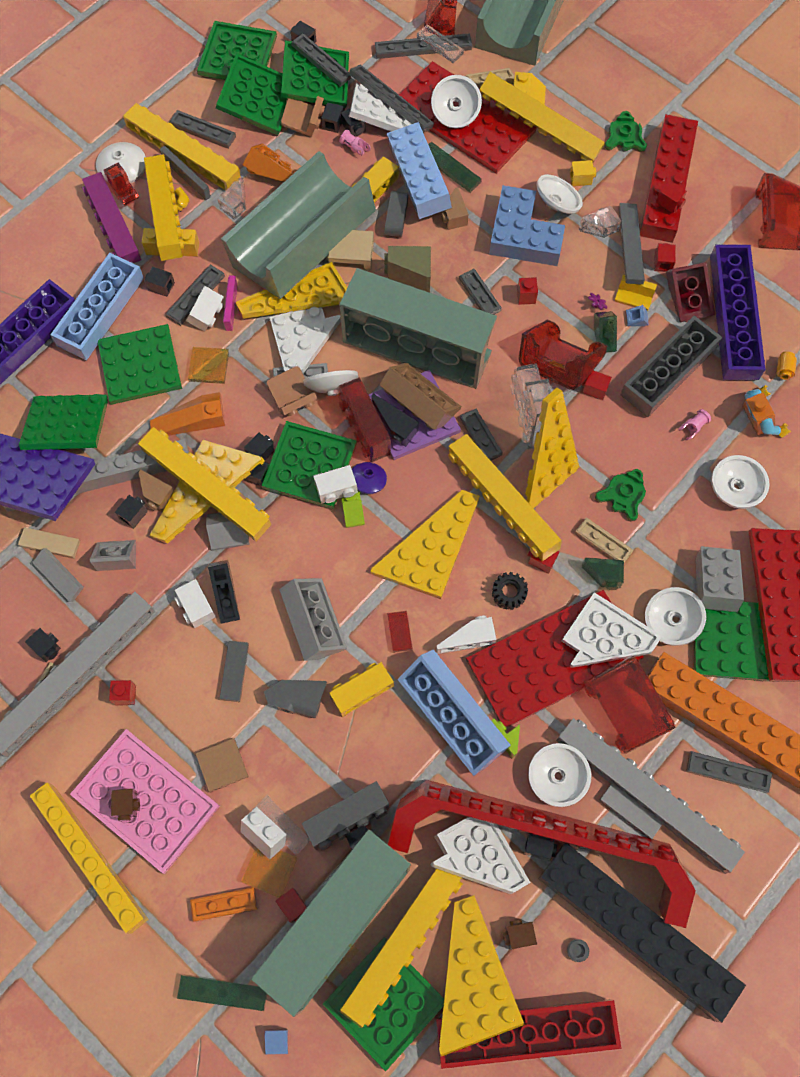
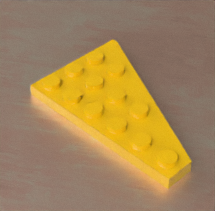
[525,387,579,509]
[150,440,264,544]
[370,490,480,599]
[439,896,524,1056]

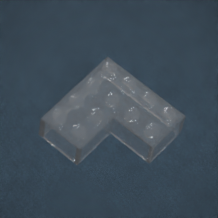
[510,364,552,449]

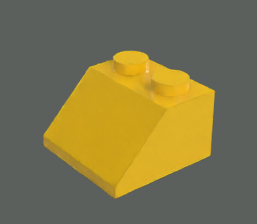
[513,72,546,105]

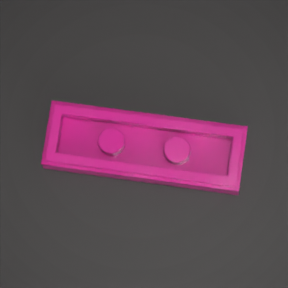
[223,275,238,331]

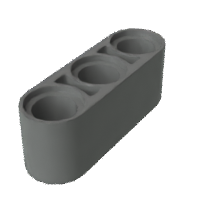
[384,191,409,237]

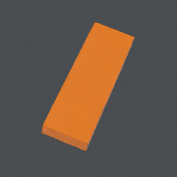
[190,887,258,922]

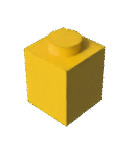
[570,160,596,186]

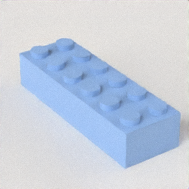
[387,122,452,219]
[51,252,144,361]
[397,649,511,776]

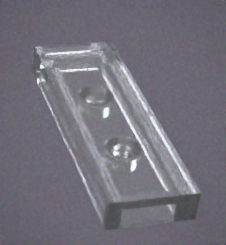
[417,24,464,63]
[252,795,310,855]

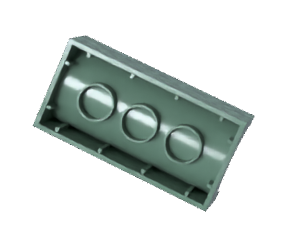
[475,0,564,66]
[221,151,376,299]
[340,268,497,389]
[251,830,411,1017]

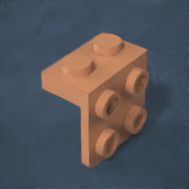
[281,96,325,137]
[267,366,317,416]

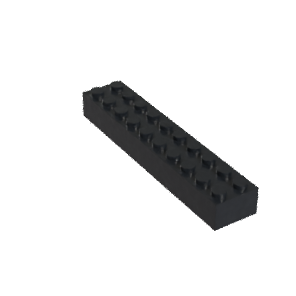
[538,843,746,1023]

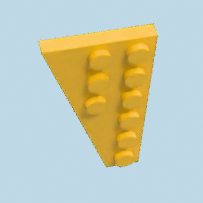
[236,262,347,319]

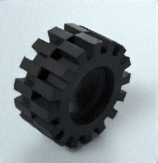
[492,572,528,610]

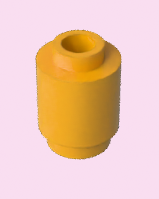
[776,352,797,380]

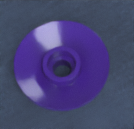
[352,462,387,494]

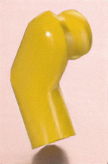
[175,187,189,211]

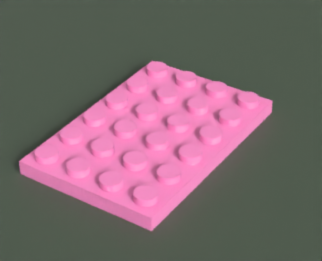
[70,729,220,874]

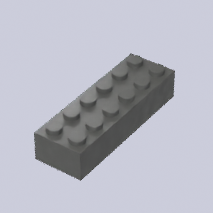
[620,316,722,417]

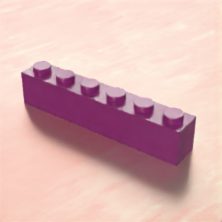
[82,172,142,264]

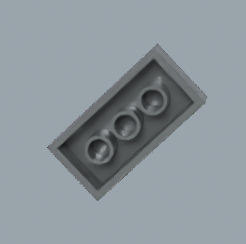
[302,781,389,851]

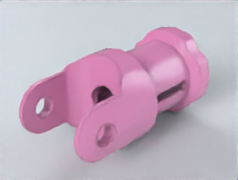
[339,130,371,156]
[678,409,711,440]

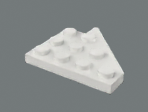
[349,83,411,131]
[270,307,341,373]
[562,592,662,668]
[430,817,531,894]

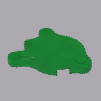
[605,111,647,151]
[595,469,646,521]

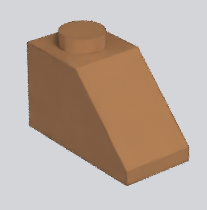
[441,187,469,230]
[138,470,174,512]

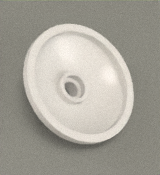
[431,75,482,128]
[96,142,146,186]
[536,174,583,214]
[303,370,358,396]
[711,455,769,509]
[645,587,706,646]
[528,743,591,807]

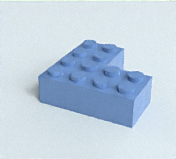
[489,185,565,266]

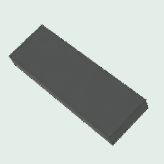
[459,269,502,315]
[460,409,503,461]
[220,641,249,702]

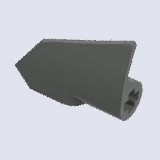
[264,680,327,718]

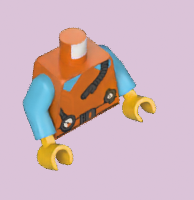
[742,385,791,438]

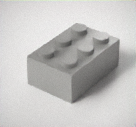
[695,546,744,612]

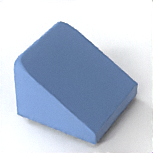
[626,305,649,327]
[265,1030,288,1055]

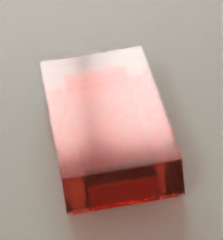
[387,611,413,653]

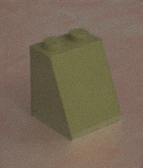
[384,246,431,293]

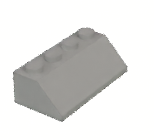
[279,578,348,661]

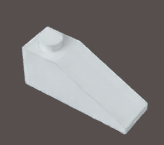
[436,616,496,654]

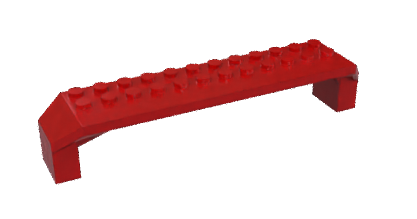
[388,780,696,928]

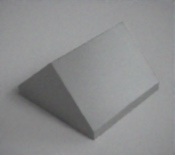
[206,513,250,551]
[90,540,136,571]

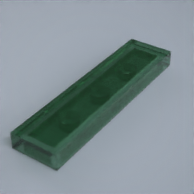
[428,141,482,193]
[177,975,267,1011]

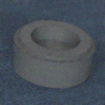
[567,939,589,962]

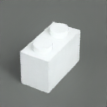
[186,286,224,331]
[314,465,358,504]
[174,579,216,628]
[240,807,286,860]

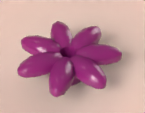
[588,293,607,310]

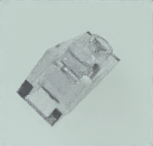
[217,177,246,220]
[579,206,621,238]

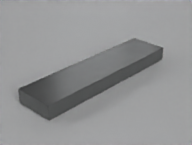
[291,34,351,87]
[169,110,236,149]
[160,146,211,200]
[166,264,225,326]
[686,751,772,793]

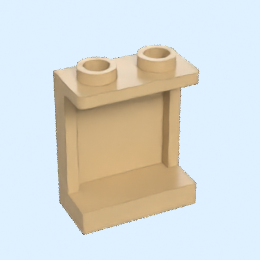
[326,230,374,271]

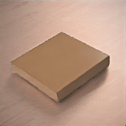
[196,738,249,793]

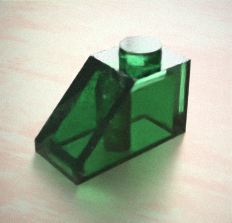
[594,311,617,353]
[582,558,624,590]

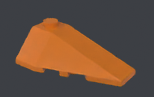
[243,143,297,182]
[150,392,225,436]

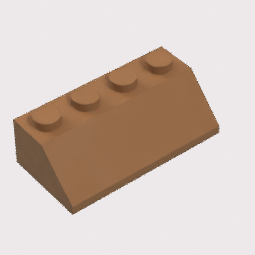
[380,363,462,430]

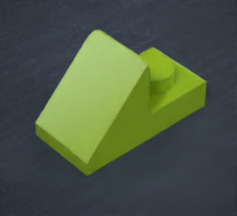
[341,491,365,528]
[491,719,520,759]

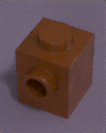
[111,788,140,822]
[503,919,537,950]

